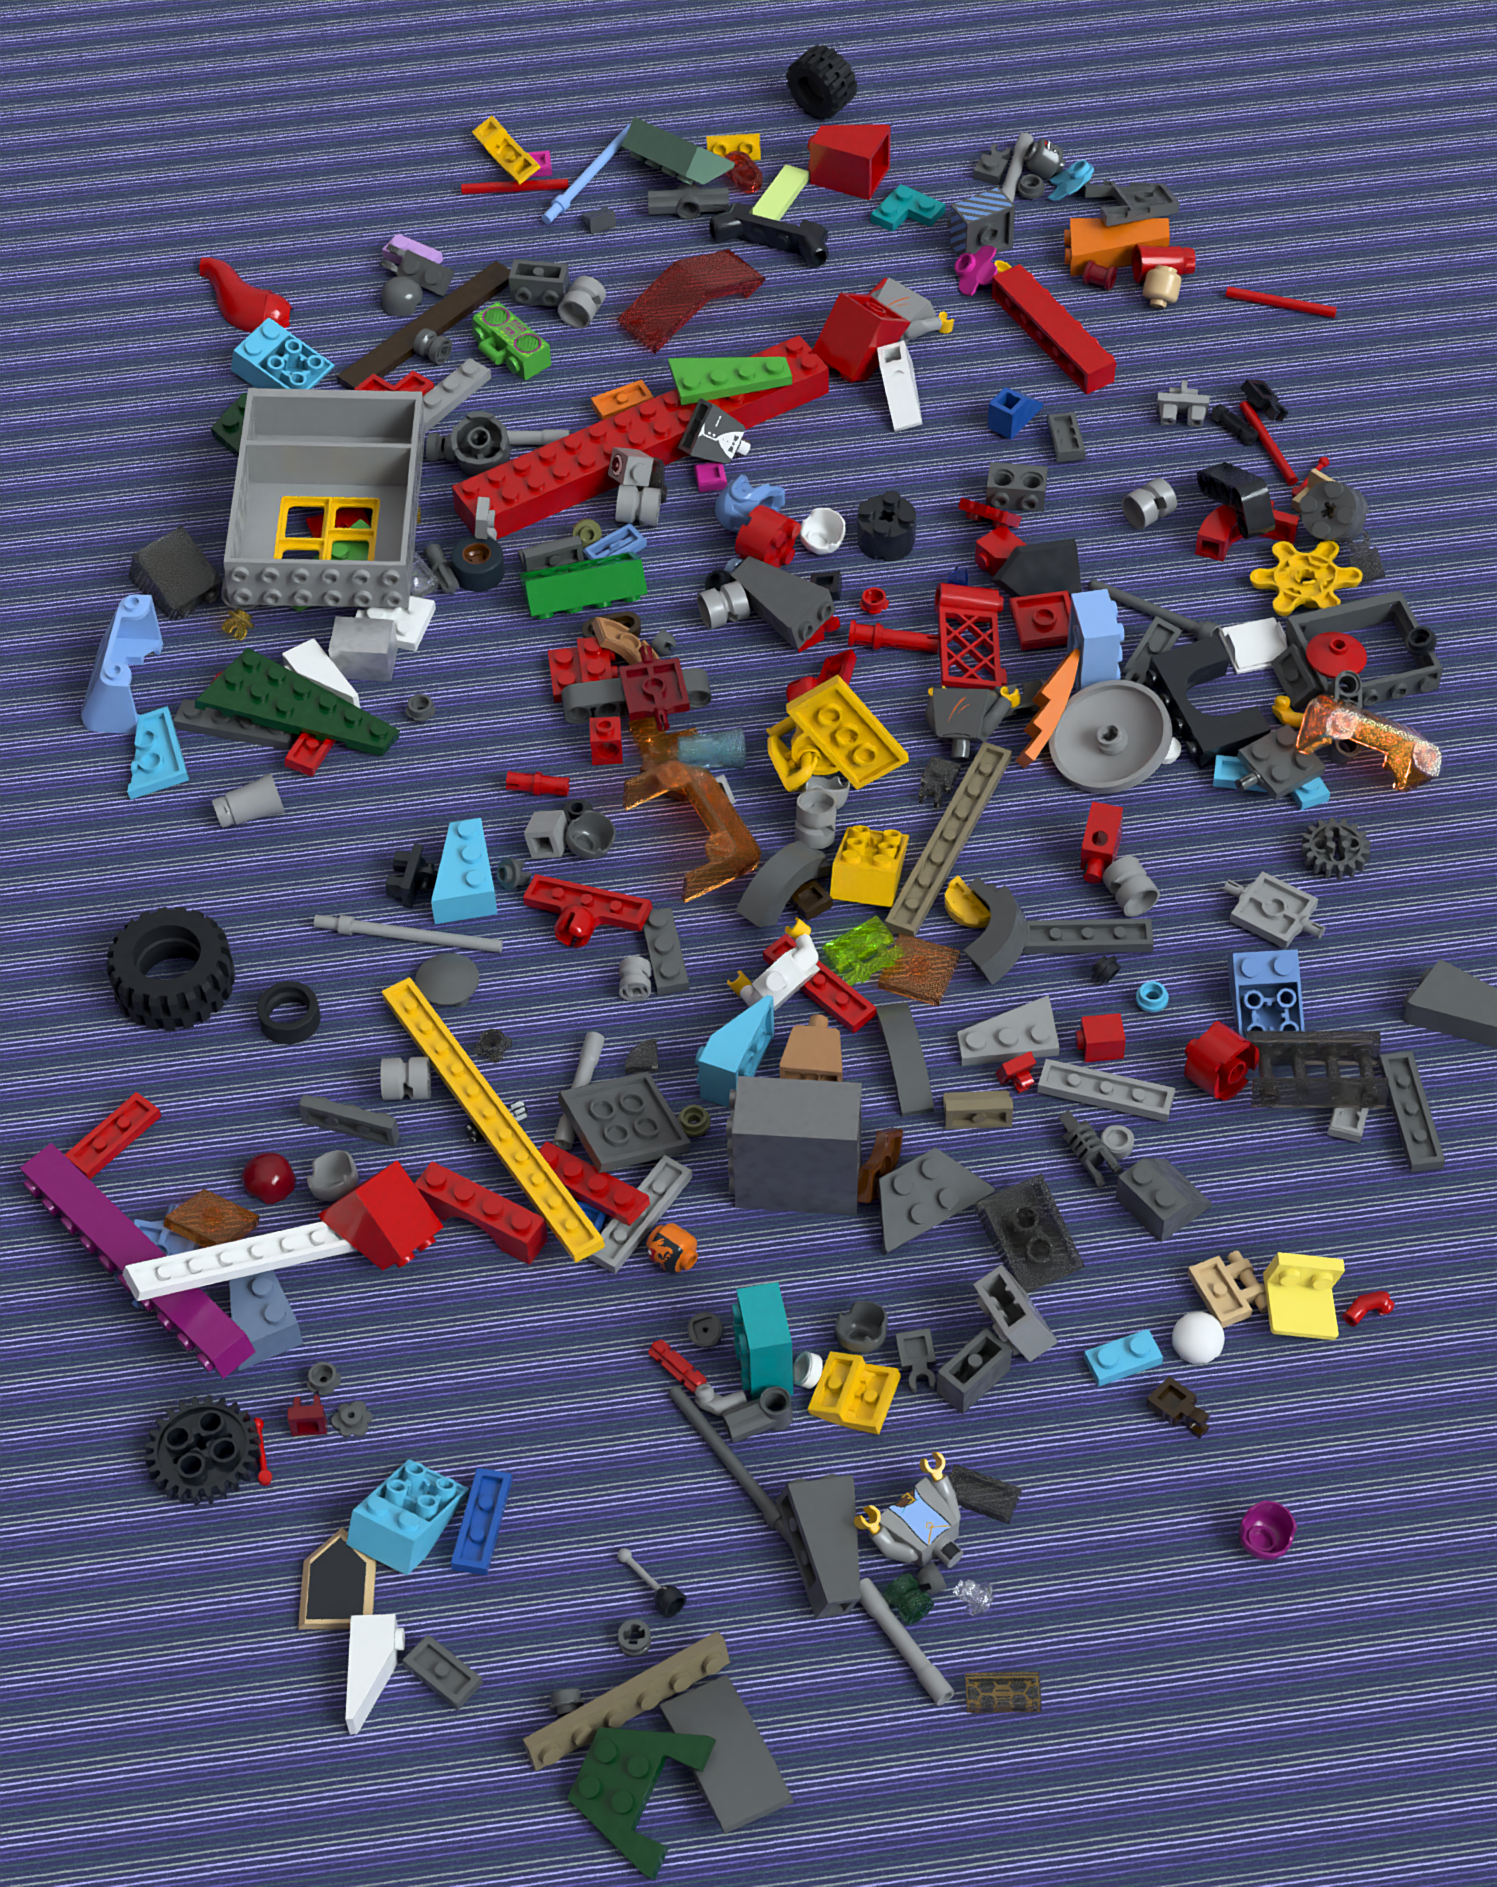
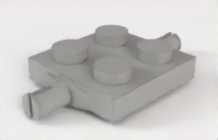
[1223,871,1326,949]

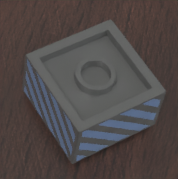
[949,186,1015,257]

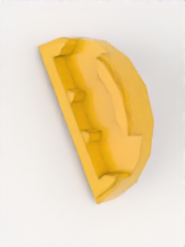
[945,875,991,928]

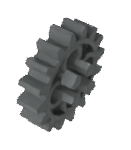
[1301,817,1371,880]

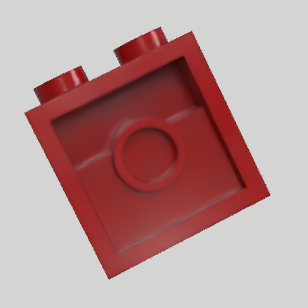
[548,637,618,703]

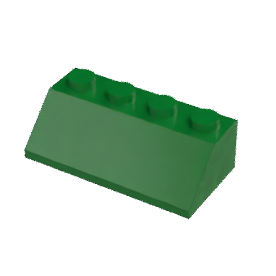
[518,551,648,619]

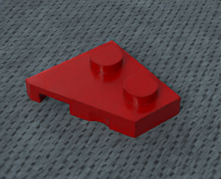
[958,497,1022,529]

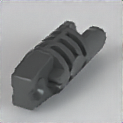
[1058,1110,1123,1188]

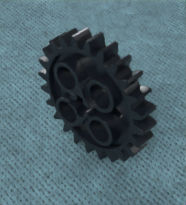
[144,1395,261,1506]

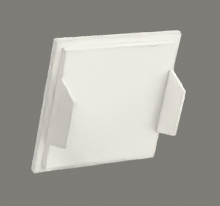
[1219,617,1288,674]

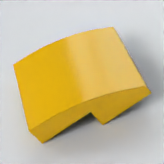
[807,1351,901,1435]

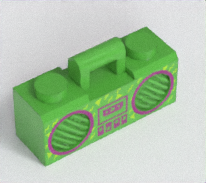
[472,302,551,381]

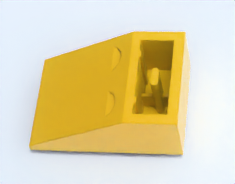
[830,825,909,907]

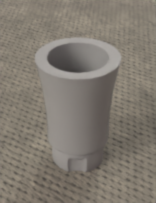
[212,772,285,828]

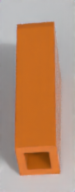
[1064,218,1170,276]

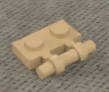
[1187,1250,1268,1328]

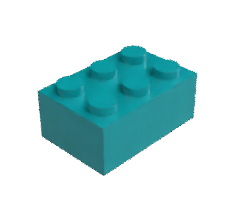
[731,1282,793,1401]

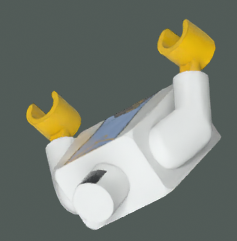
[727,917,821,1011]

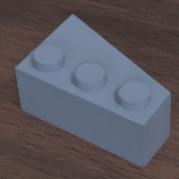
[229,1270,303,1371]

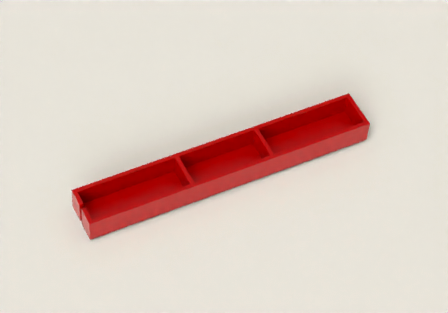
[451,335,829,540]

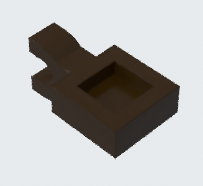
[1146,1376,1209,1439]

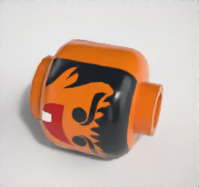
[646,1223,698,1274]

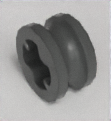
[618,1619,652,1658]

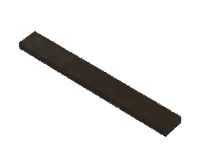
[337,261,511,390]

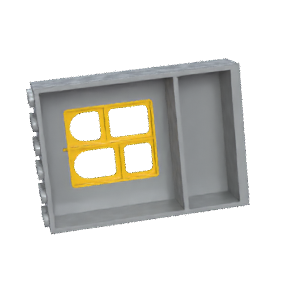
[224,388,425,608]

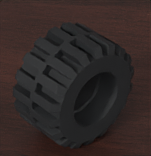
[786,45,857,120]

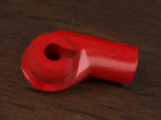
[1342,1290,1395,1327]

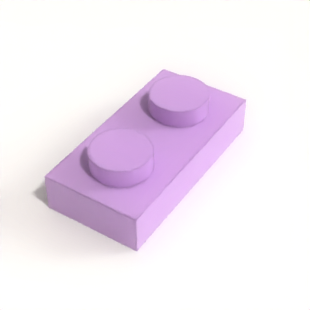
[382,234,443,265]

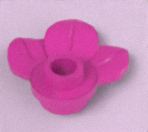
[955,246,998,296]

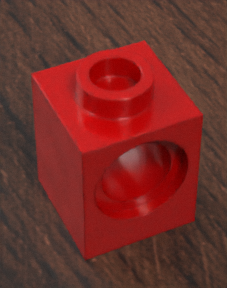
[589,716,623,765]

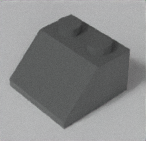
[1116,1158,1212,1243]

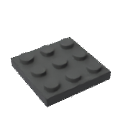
[557,1071,691,1173]

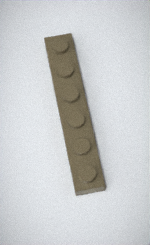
[522,1631,730,1771]

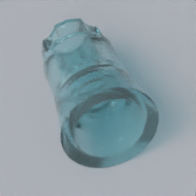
[677,727,746,770]

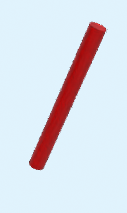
[461,178,569,195]
[1225,286,1337,318]
[1239,401,1298,486]

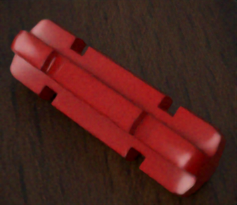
[648,1339,707,1394]

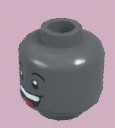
[1024,138,1066,179]

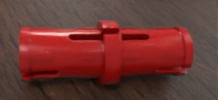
[506,771,570,797]

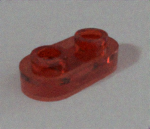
[724,151,763,193]

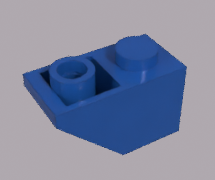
[988,387,1043,440]

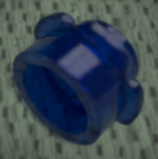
[948,567,968,586]

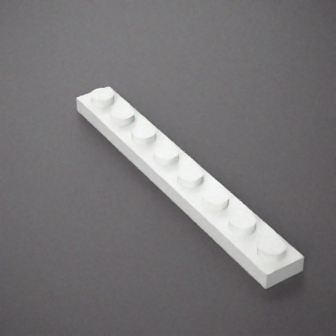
[122,1221,357,1301]

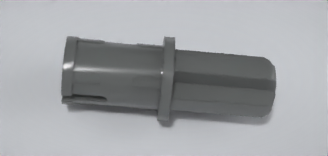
[423,544,459,594]

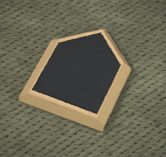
[298,1528,376,1630]

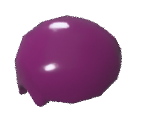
[1239,1500,1297,1561]

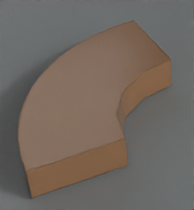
[591,617,659,665]

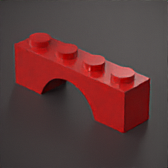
[414,1161,548,1265]

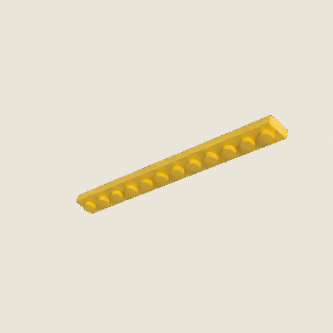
[381,977,605,1263]

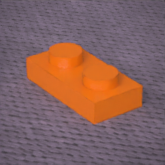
[591,379,654,421]

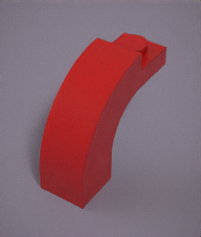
[1195,500,1300,562]

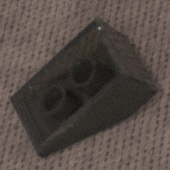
[973,1173,1085,1293]

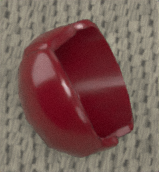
[241,1152,297,1204]

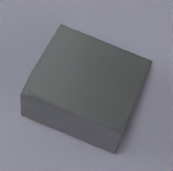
[581,207,616,234]

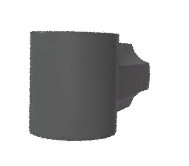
[721,1386,793,1443]

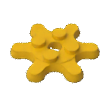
[1250,541,1363,617]

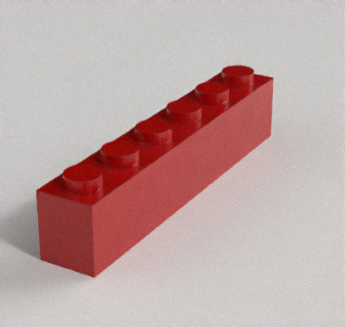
[992,264,1117,395]

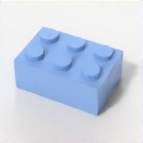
[1066,589,1124,693]

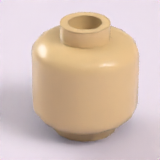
[1143,265,1182,309]

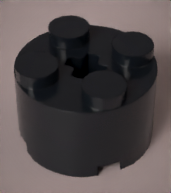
[857,491,916,561]

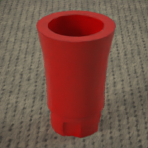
[1132,244,1196,283]

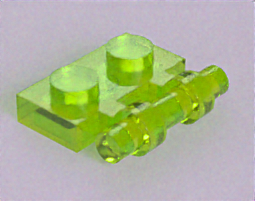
[822,916,905,986]

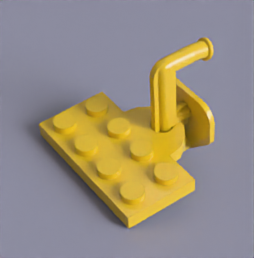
[766,675,909,792]

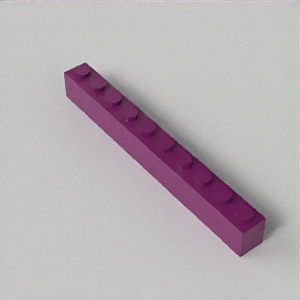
[20,1143,256,1379]

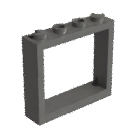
[1285,591,1443,715]

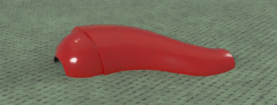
[199,257,293,333]

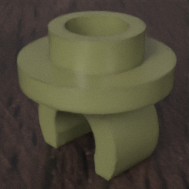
[572,519,602,548]

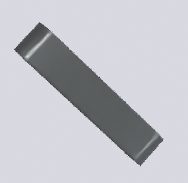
[561,668,712,724]

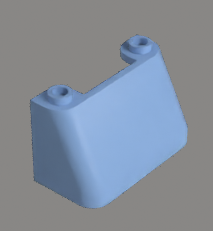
[81,594,163,734]

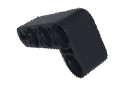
[1197,462,1275,540]

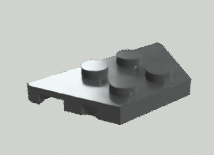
[876,1147,995,1255]

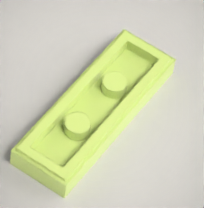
[753,164,810,221]

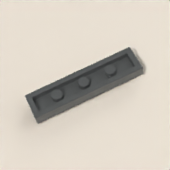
[173,699,296,750]
[1024,918,1154,954]
[1378,1051,1445,1172]

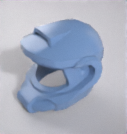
[715,474,785,533]

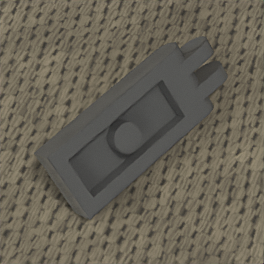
[1122,616,1182,687]

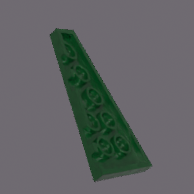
[195,647,400,756]

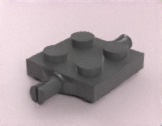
[1235,724,1327,801]

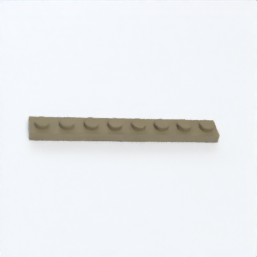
[884,742,1012,939]

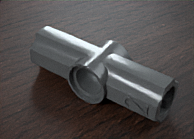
[648,183,729,220]

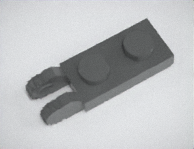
[380,244,455,296]

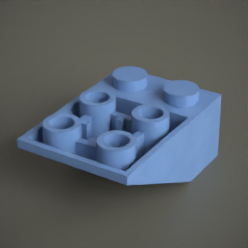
[1227,949,1306,1050]

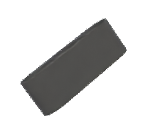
[1326,670,1363,765]

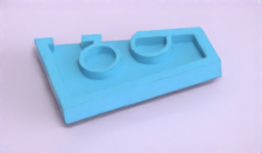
[127,706,189,799]

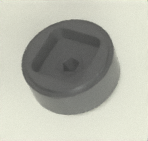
[688,1312,724,1348]

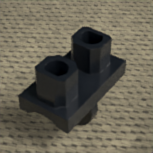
[385,844,438,908]

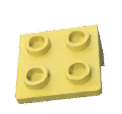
[1263,1252,1345,1340]

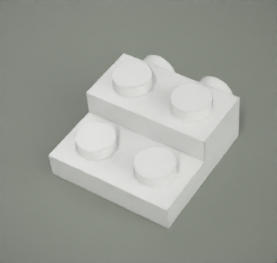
[355,596,436,651]

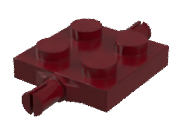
[619,645,690,732]

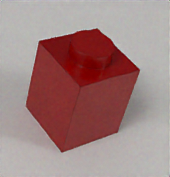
[1075,1013,1126,1062]

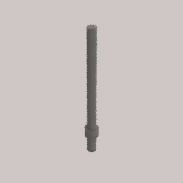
[668,1385,791,1547]

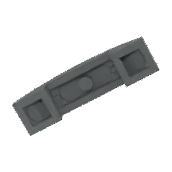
[876,1002,934,1117]

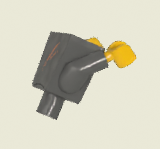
[924,686,1021,760]

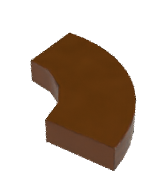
[857,1127,903,1203]

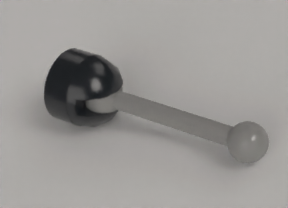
[617,1548,687,1618]

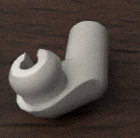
[695,1384,747,1416]

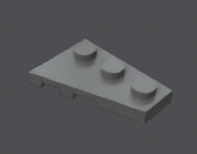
[957,995,1060,1066]

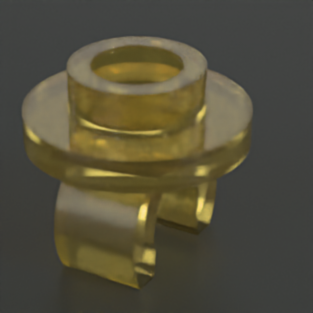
[222,608,255,641]

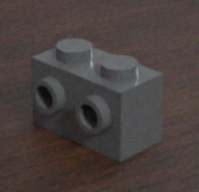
[509,259,570,307]
[937,1328,1012,1414]

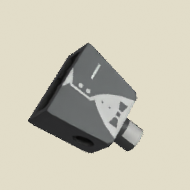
[677,398,750,464]

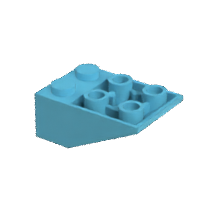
[231,318,335,389]
[346,1459,469,1575]

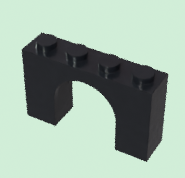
[1146,635,1271,769]

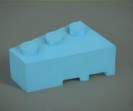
[431,818,497,924]

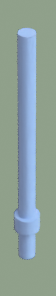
[542,124,631,224]

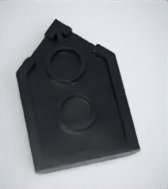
[990,538,1082,599]

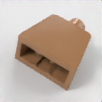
[779,1014,843,1082]

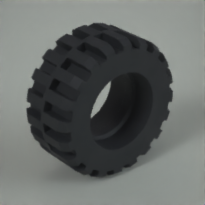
[106,906,235,1031]

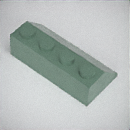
[622,117,735,185]

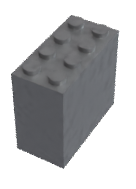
[726,1076,862,1215]

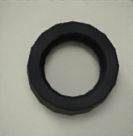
[256,981,321,1045]

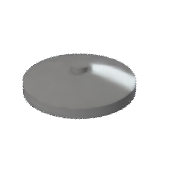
[1049,680,1172,794]

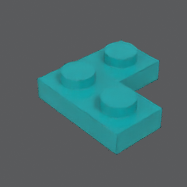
[870,184,946,232]

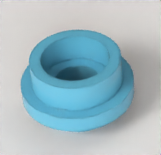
[1136,981,1169,1012]

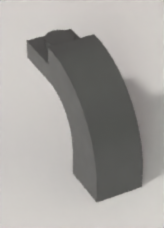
[736,841,833,928]
[963,877,1028,985]

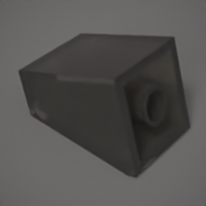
[128,526,223,621]

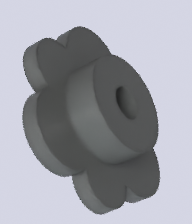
[331,1401,373,1437]

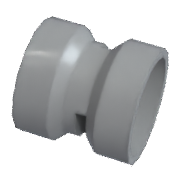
[619,956,651,1001]

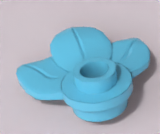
[1048,160,1094,201]

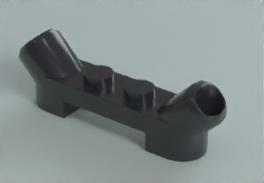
[709,203,829,268]

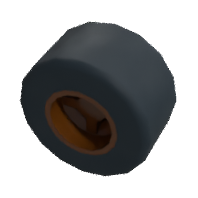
[451,536,505,592]

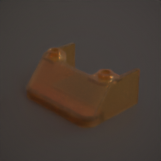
[623,760,761,903]

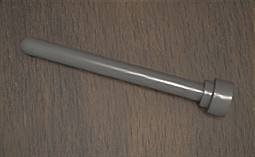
[1088,579,1220,641]

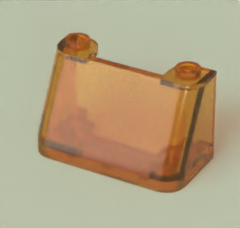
[1294,695,1442,793]

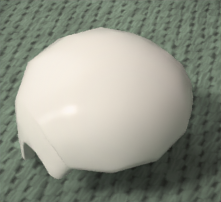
[799,508,846,555]
[1172,1311,1225,1364]

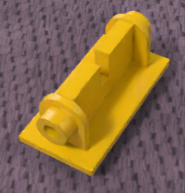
[706,133,761,162]

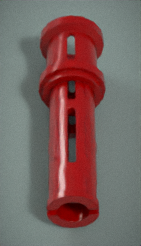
[848,620,939,654]

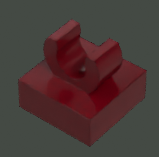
[288,1395,327,1437]

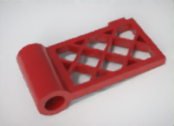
[934,583,1007,690]

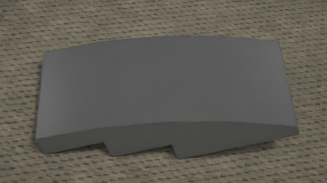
[659,1675,794,1834]

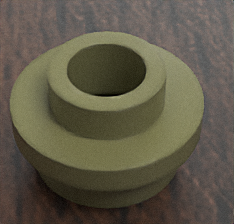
[677,1105,711,1137]

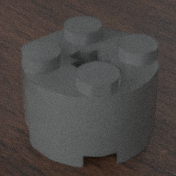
[450,411,512,477]
[1299,481,1369,543]

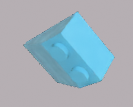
[695,995,774,1107]

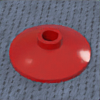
[1306,632,1367,679]

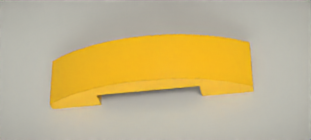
[472,115,541,185]

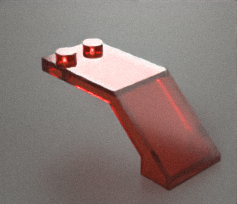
[616,249,766,354]

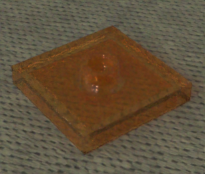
[878,933,960,1006]
[163,1189,260,1248]

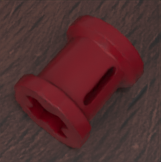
[1083,260,1118,291]

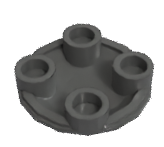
[416,953,479,1007]

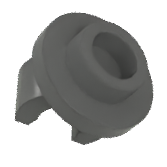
[497,858,532,889]

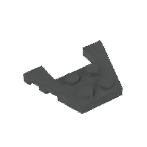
[1079,180,1179,226]

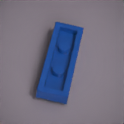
[451,1468,513,1576]

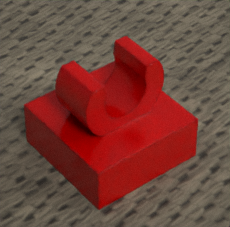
[995,1051,1037,1094]

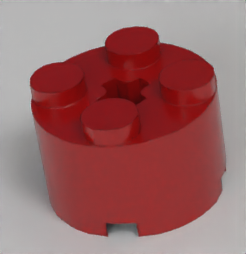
[735,505,801,568]
[1184,1021,1259,1101]

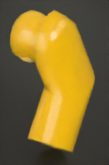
[1272,695,1312,730]

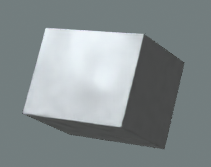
[328,616,398,681]

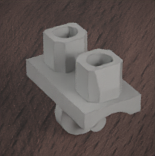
[1156,380,1210,427]

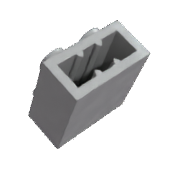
[973,1264,1058,1362]

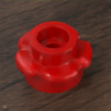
[859,587,889,615]

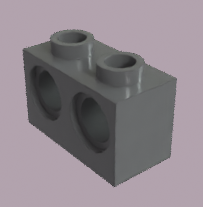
[986,462,1048,512]

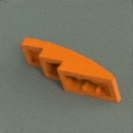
[1015,648,1081,768]

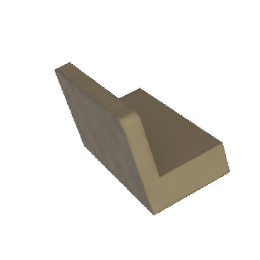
[943,1090,1013,1130]

